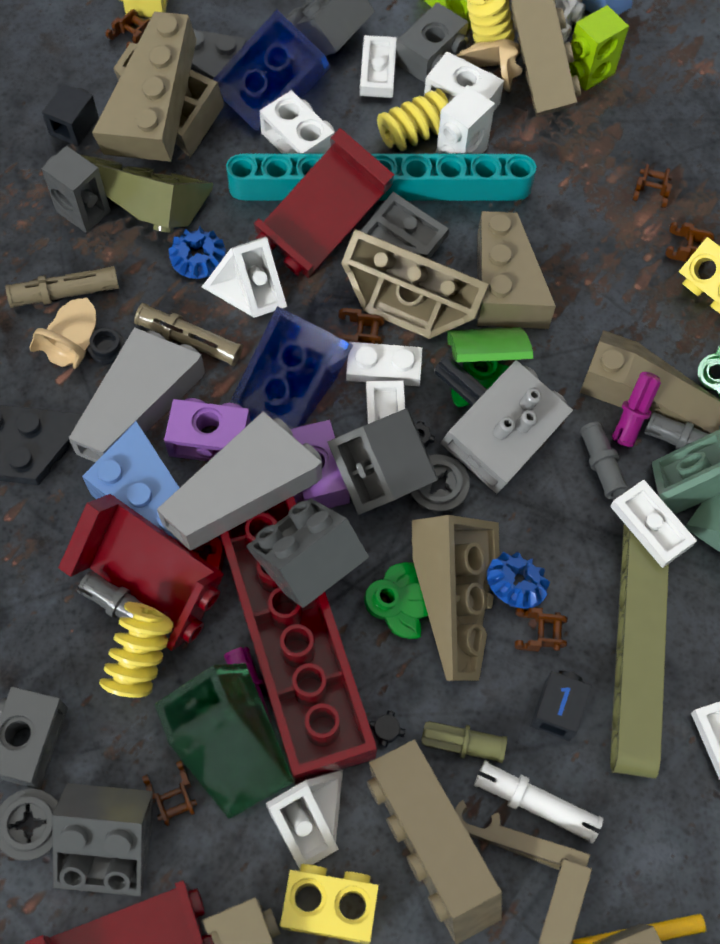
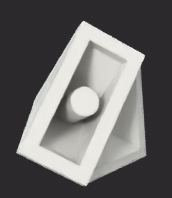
[202,237,287,318]
[266,770,343,869]

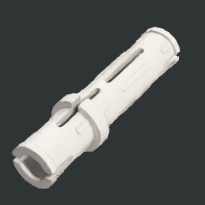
[474,760,603,844]

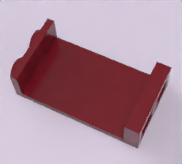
[254,128,394,278]
[58,494,224,651]
[25,880,214,944]

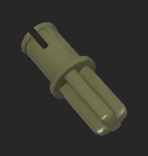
[421,721,507,763]

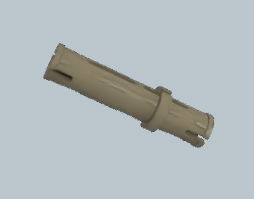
[5,266,119,308]
[134,303,243,366]

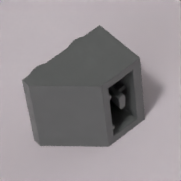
[278,0,375,58]
[327,408,438,515]
[246,498,369,608]
[52,783,153,897]

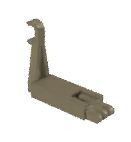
[455,800,592,944]

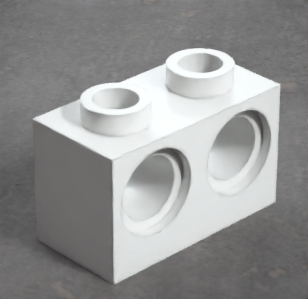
[259,90,335,154]

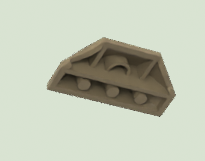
[341,229,490,339]

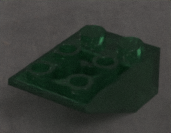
[154,663,294,819]

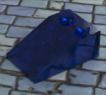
[213,10,331,132]
[230,306,353,429]

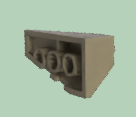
[412,515,500,681]

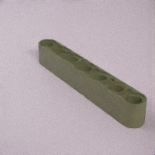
[610,524,669,779]

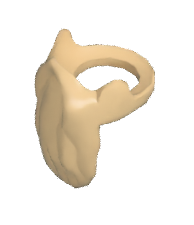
[457,39,522,92]
[30,297,96,369]

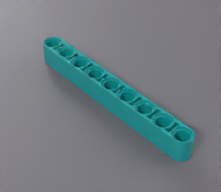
[226,154,536,201]

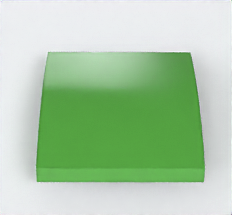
[447,327,533,362]

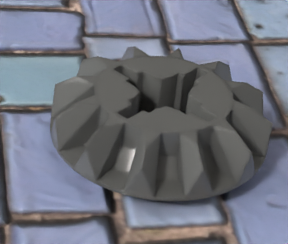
[410,454,470,514]
[0,789,58,861]

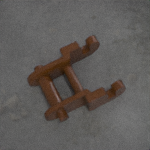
[105,9,150,48]
[632,163,673,208]
[665,222,715,262]
[335,308,385,348]
[514,607,568,652]
[142,760,197,826]

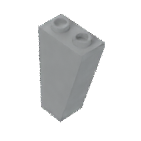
[69,327,205,462]
[157,411,322,551]

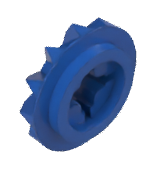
[169,227,226,279]
[487,552,550,609]

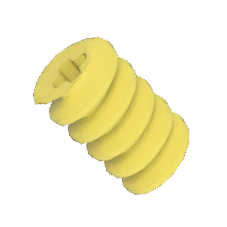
[467,0,515,43]
[377,88,449,152]
[99,602,173,698]

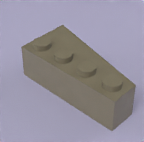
[509,0,581,117]
[92,12,197,162]
[367,739,502,944]

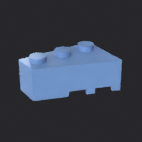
[82,421,186,547]

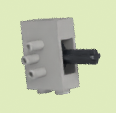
[434,356,573,494]

